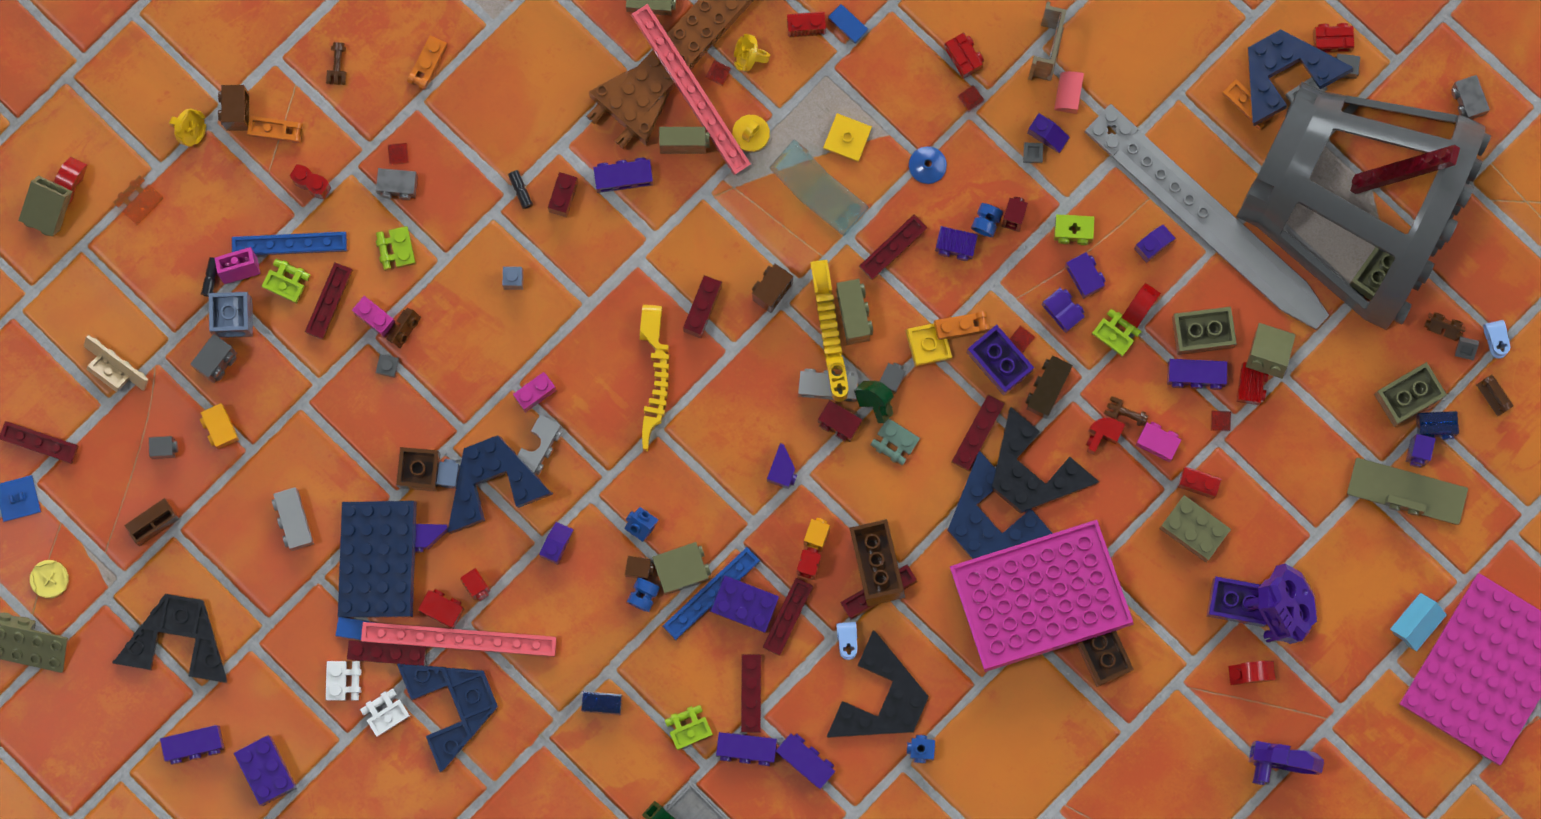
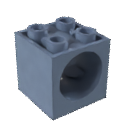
[209,292,253,338]

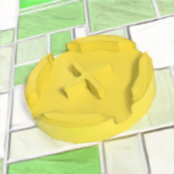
[30,560,69,599]

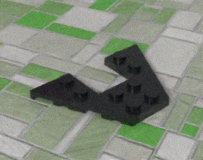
[991,407,1099,514]
[112,594,228,683]
[827,630,929,738]

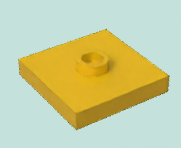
[823,113,872,162]
[905,323,952,367]

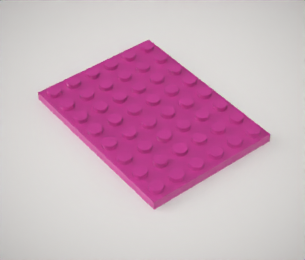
[950,520,1134,672]
[1399,573,1541,766]

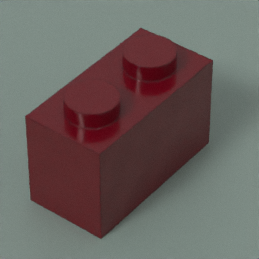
[548,172,578,218]
[1001,196,1028,232]
[818,400,862,442]

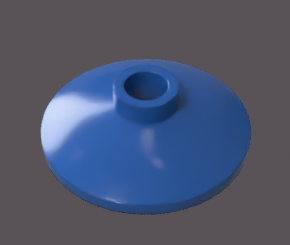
[909,146,947,184]

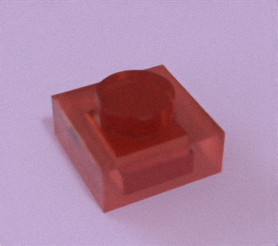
[706,60,731,86]
[958,85,984,112]
[388,143,409,165]
[1009,325,1035,353]
[1211,411,1231,432]

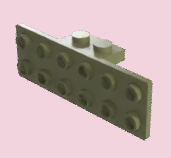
[1347,458,1468,525]
[0,612,68,673]

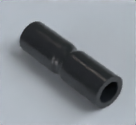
[508,170,533,209]
[201,257,217,297]

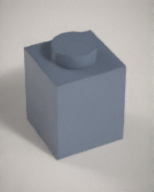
[502,267,524,290]
[436,459,460,489]

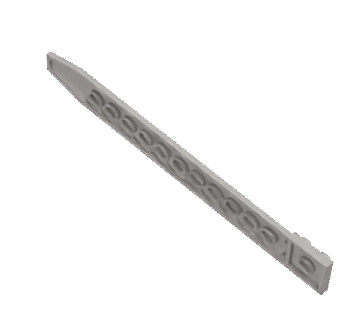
[1085,104,1329,330]

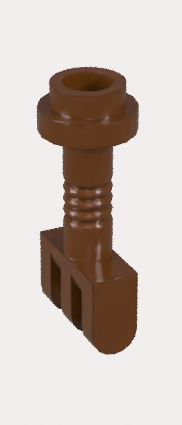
[326,42,347,85]
[1104,396,1149,426]

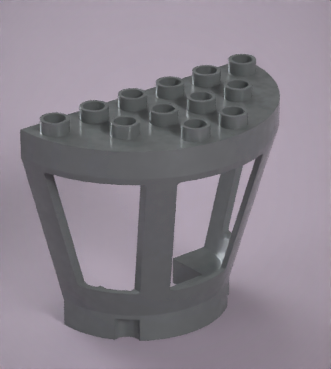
[1236,82,1491,330]

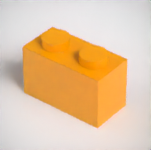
[200,403,239,450]
[804,518,830,551]

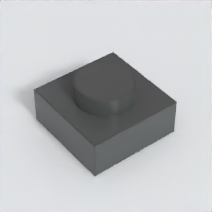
[1023,142,1043,163]
[1455,337,1479,360]
[376,354,399,378]

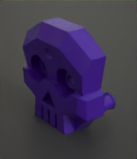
[1245,563,1317,644]
[1248,741,1324,785]

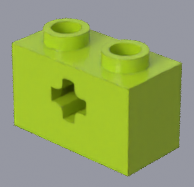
[1054,214,1094,245]

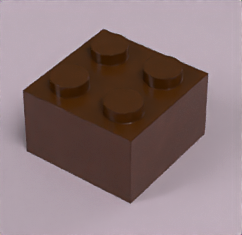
[218,85,249,131]
[752,263,794,313]
[396,447,441,492]

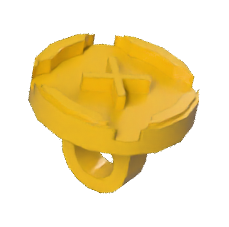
[734,34,770,72]
[169,108,206,147]
[732,115,770,153]

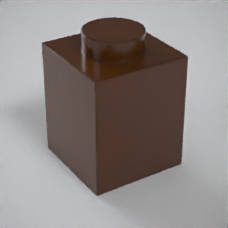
[625,556,654,580]

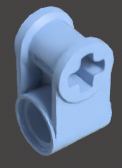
[1483,320,1511,359]
[836,622,857,660]

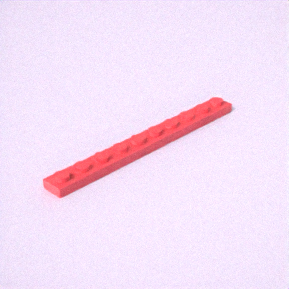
[631,4,751,175]
[361,622,556,657]

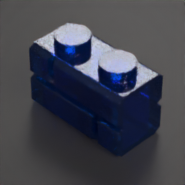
[1416,411,1459,440]
[581,691,623,715]

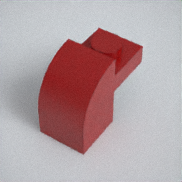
[54,157,87,205]
[1121,283,1161,328]
[1086,418,1125,455]
[1228,661,1276,685]

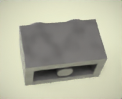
[1451,75,1490,119]
[376,168,418,200]

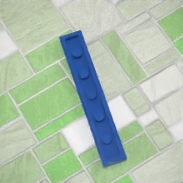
[232,231,347,256]
[663,547,760,640]

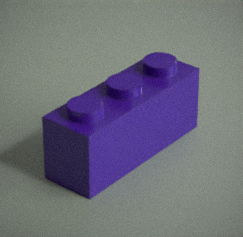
[593,157,653,193]
[1167,359,1227,390]
[160,725,225,765]
[716,732,777,766]
[776,733,835,790]

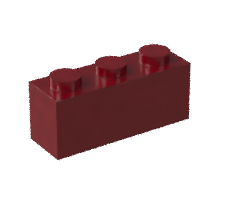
[683,275,722,338]

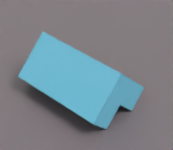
[1390,593,1447,651]

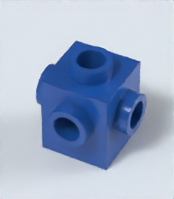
[624,507,658,542]
[907,735,935,763]

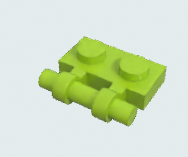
[376,226,416,270]
[261,259,311,304]
[1092,309,1142,357]
[664,705,713,750]

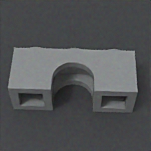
[517,414,562,475]

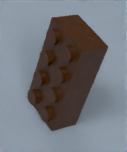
[849,519,905,606]
[1076,630,1134,687]

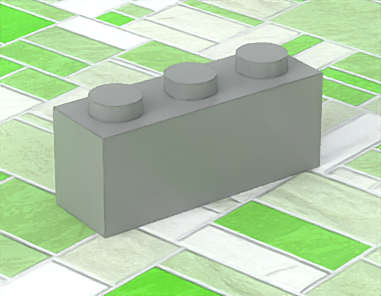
[798,369,858,402]
[272,487,314,551]

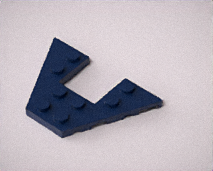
[1248,29,1353,126]
[448,435,553,534]
[947,451,1053,559]
[397,664,498,773]

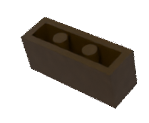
[1025,355,1073,419]

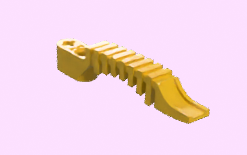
[810,260,848,402]
[639,304,669,452]

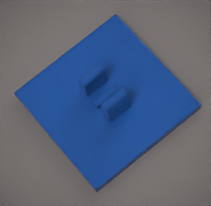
[0,475,41,522]

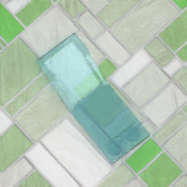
[769,139,868,236]

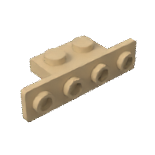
[84,335,148,392]

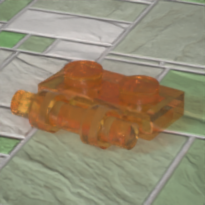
[113,176,163,225]

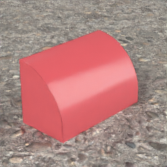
[1054,71,1084,114]

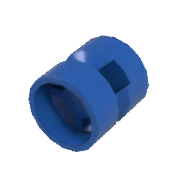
[971,203,1003,238]
[627,577,660,612]

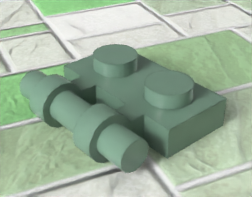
[870,419,920,466]

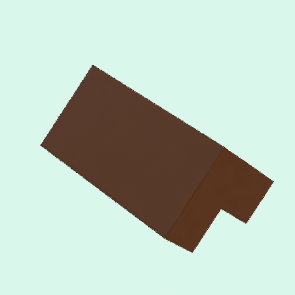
[125,498,179,546]

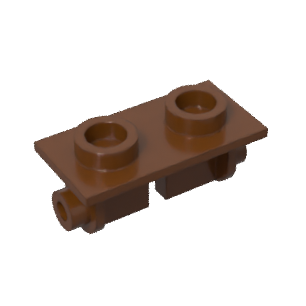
[386,307,421,348]
[1424,312,1465,341]
[1476,375,1513,416]

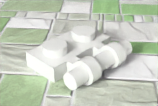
[326,661,362,701]
[360,689,410,737]

